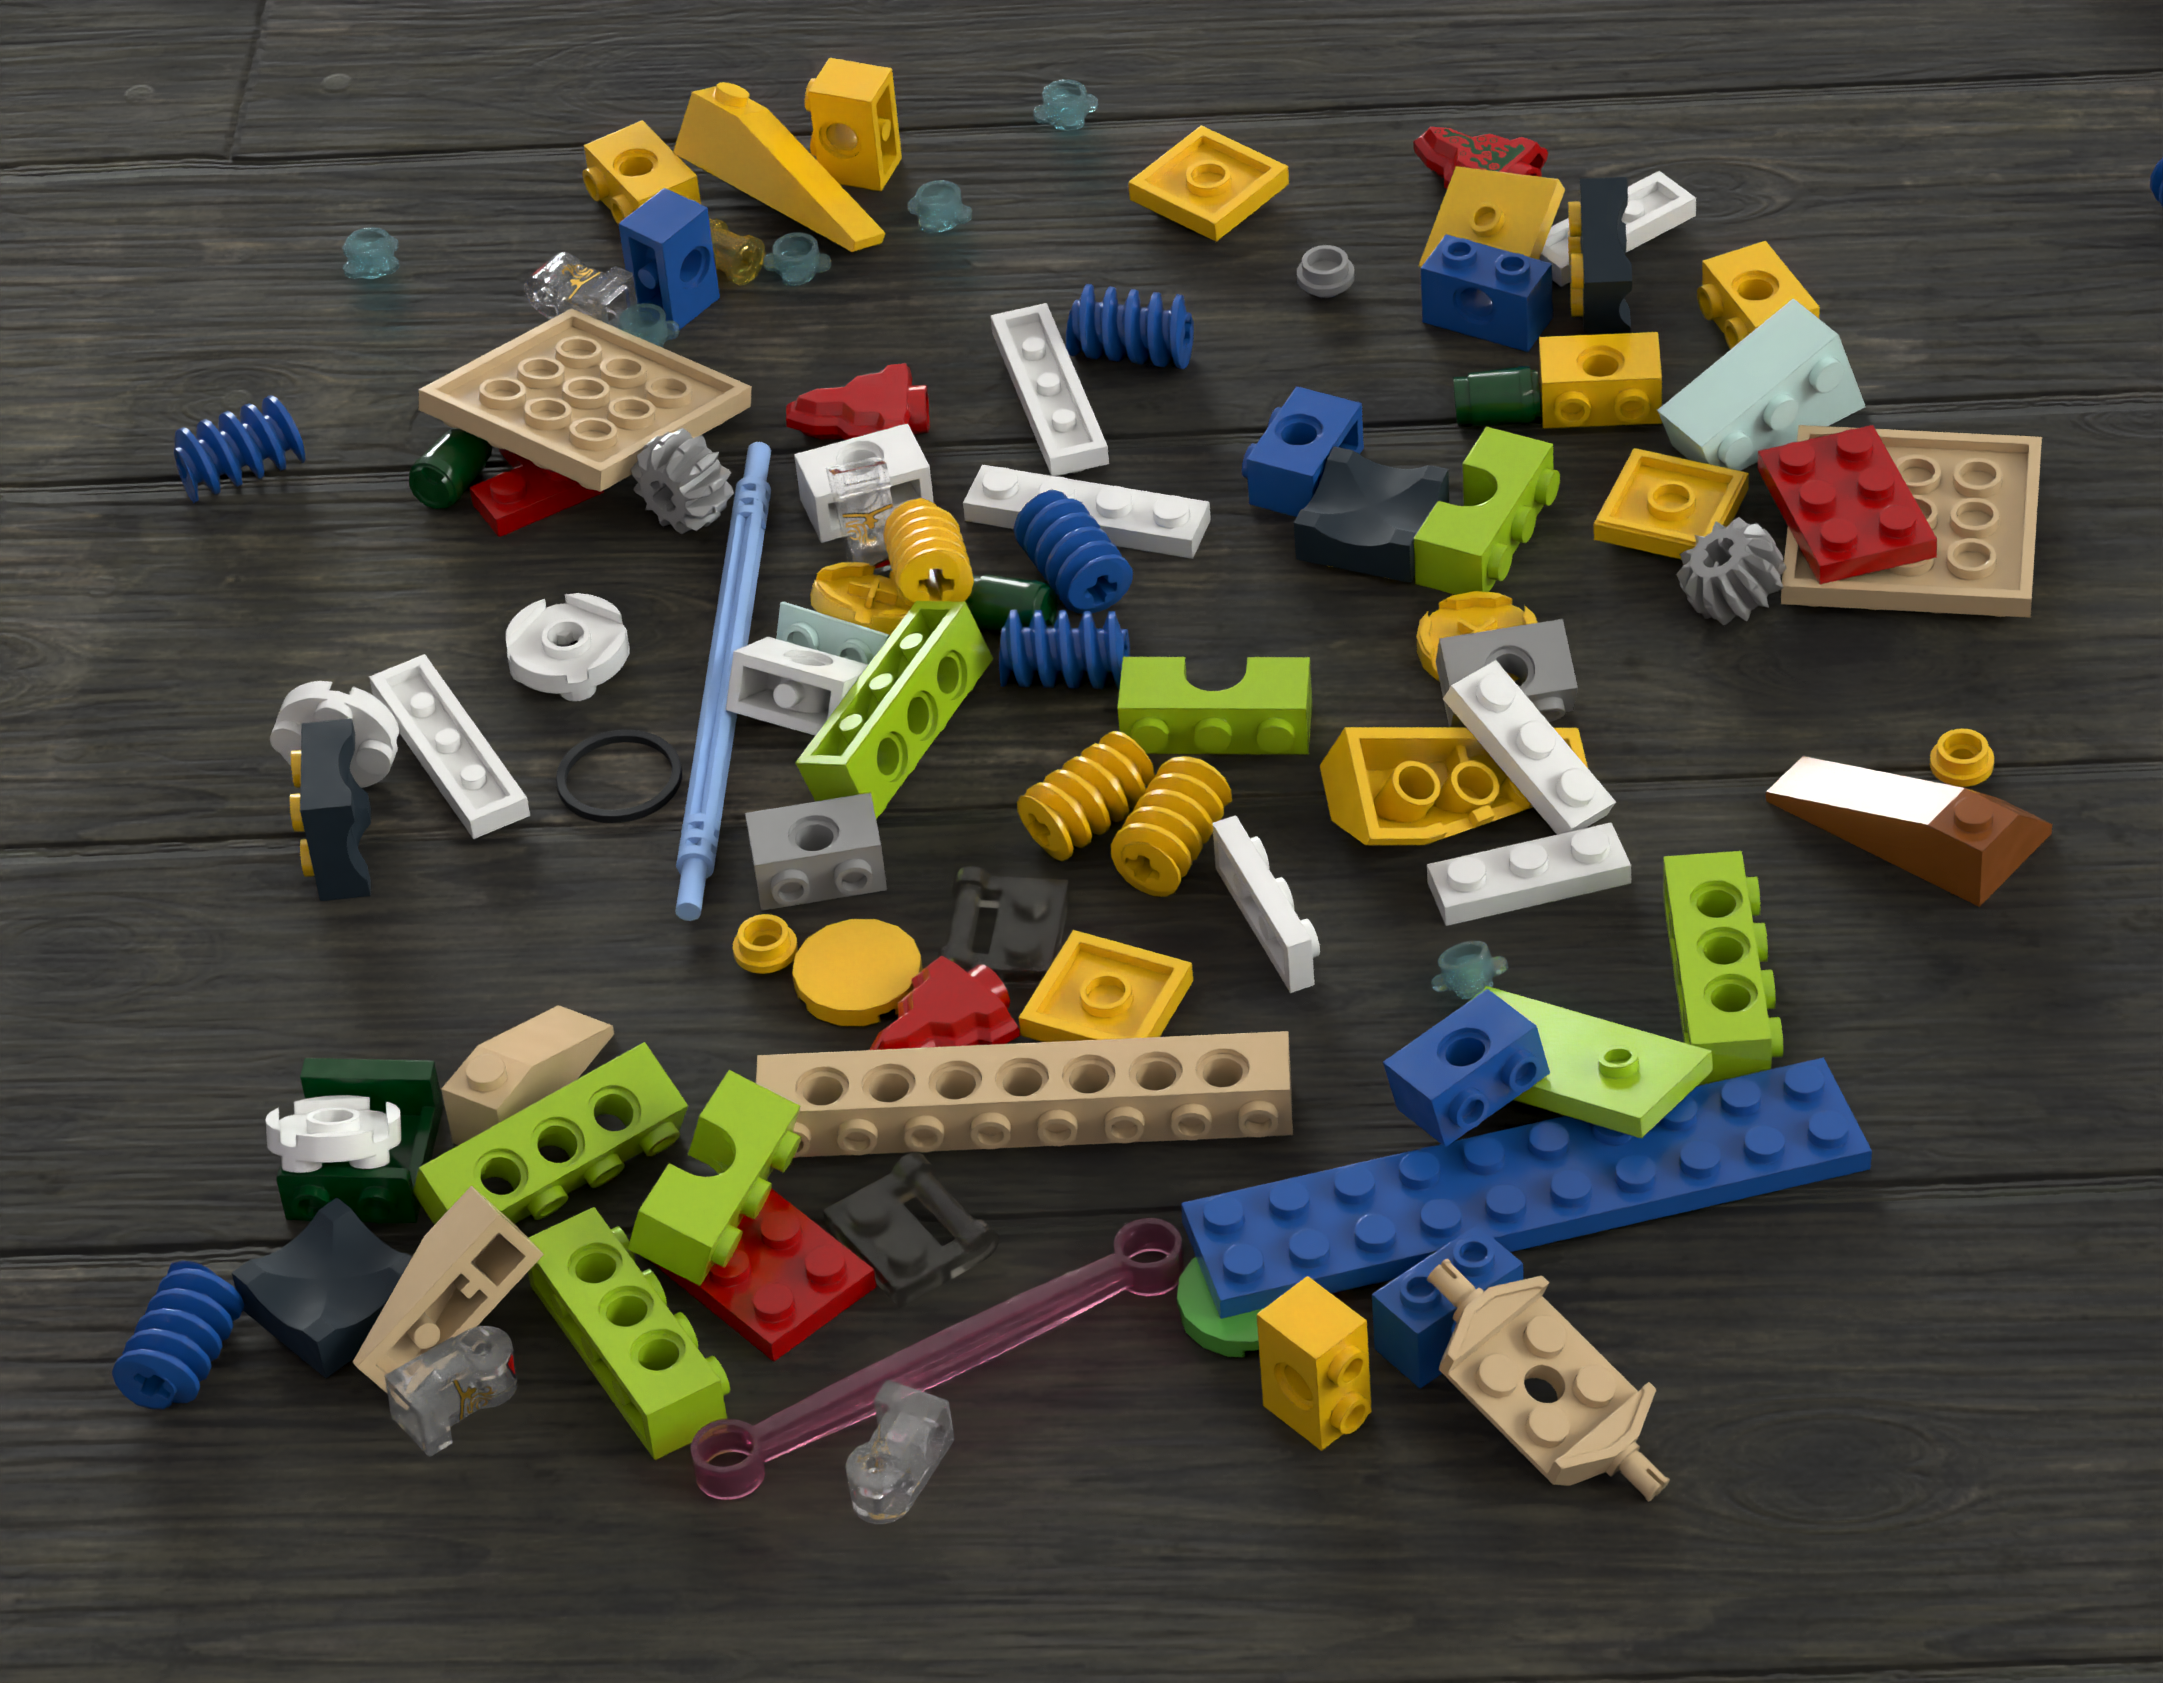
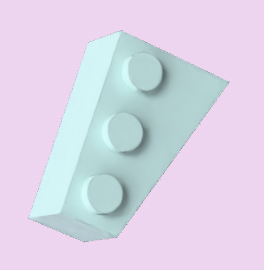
[1657,298,1866,471]

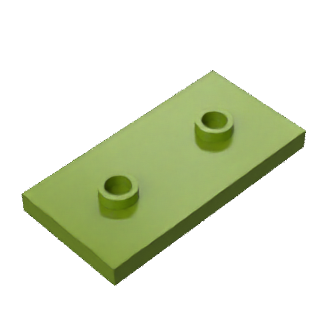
[1467,986,1713,1138]

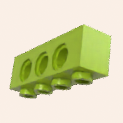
[795,601,993,819]
[1663,851,1783,1086]
[413,1042,688,1225]
[528,1207,731,1460]

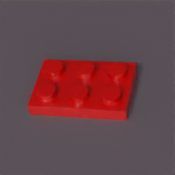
[1758,425,1937,585]
[649,1188,876,1362]

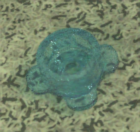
[1033,80,1098,131]
[908,180,972,233]
[343,227,399,279]
[763,232,831,286]
[618,303,680,347]
[1431,941,1508,999]

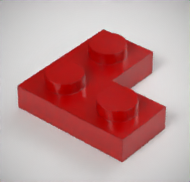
[470,448,604,537]

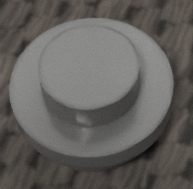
[1297,245,1355,298]

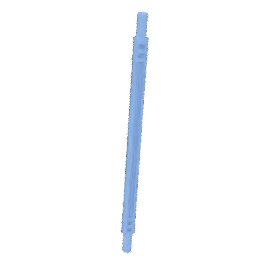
[675,442,771,921]

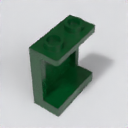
[276,1058,444,1223]

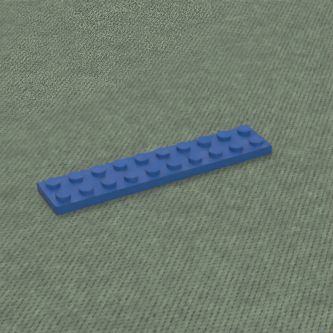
[1181,1057,1872,1319]

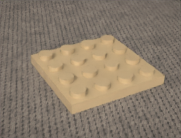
[419,308,752,492]
[1781,425,2042,618]

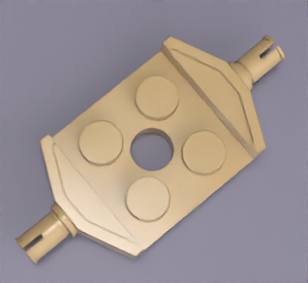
[1427,1259,1670,1502]

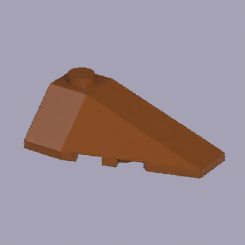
[1766,756,2052,907]

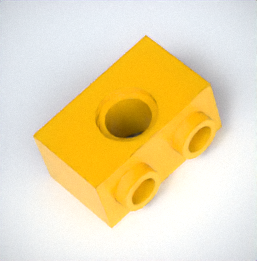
[805,58,902,191]
[583,120,701,225]
[1697,241,1820,350]
[1539,332,1662,428]
[1257,1276,1372,1451]

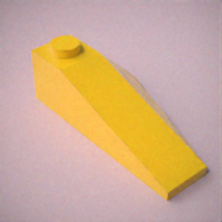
[673,82,885,252]
[1320,727,1588,845]

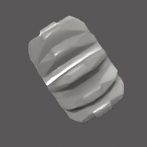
[631,428,734,534]
[1676,517,1787,625]

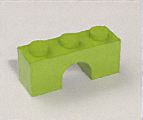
[1414,427,1560,595]
[1117,657,1312,754]
[628,1070,802,1286]

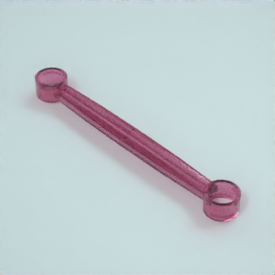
[691,1218,1184,1500]

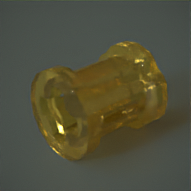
[709,218,765,285]

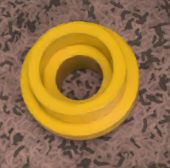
[1930,729,1994,787]
[733,914,798,974]

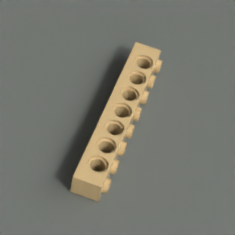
[756,1031,1293,1158]

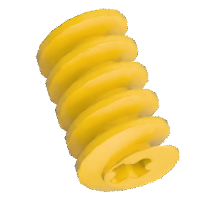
[883,498,974,607]
[1017,731,1155,861]
[1111,756,1232,897]

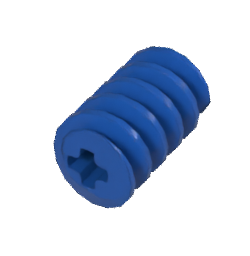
[1066,284,1194,369]
[173,395,305,503]
[1014,489,1133,614]
[999,610,1130,689]
[112,1260,245,1410]

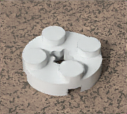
[506,593,630,701]
[270,681,399,788]
[266,1095,401,1173]

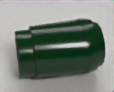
[1453,366,1541,426]
[409,428,492,509]
[965,574,1057,633]

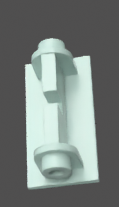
[776,601,890,665]

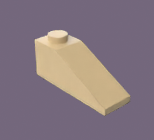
[441,1005,614,1145]
[353,1186,544,1407]

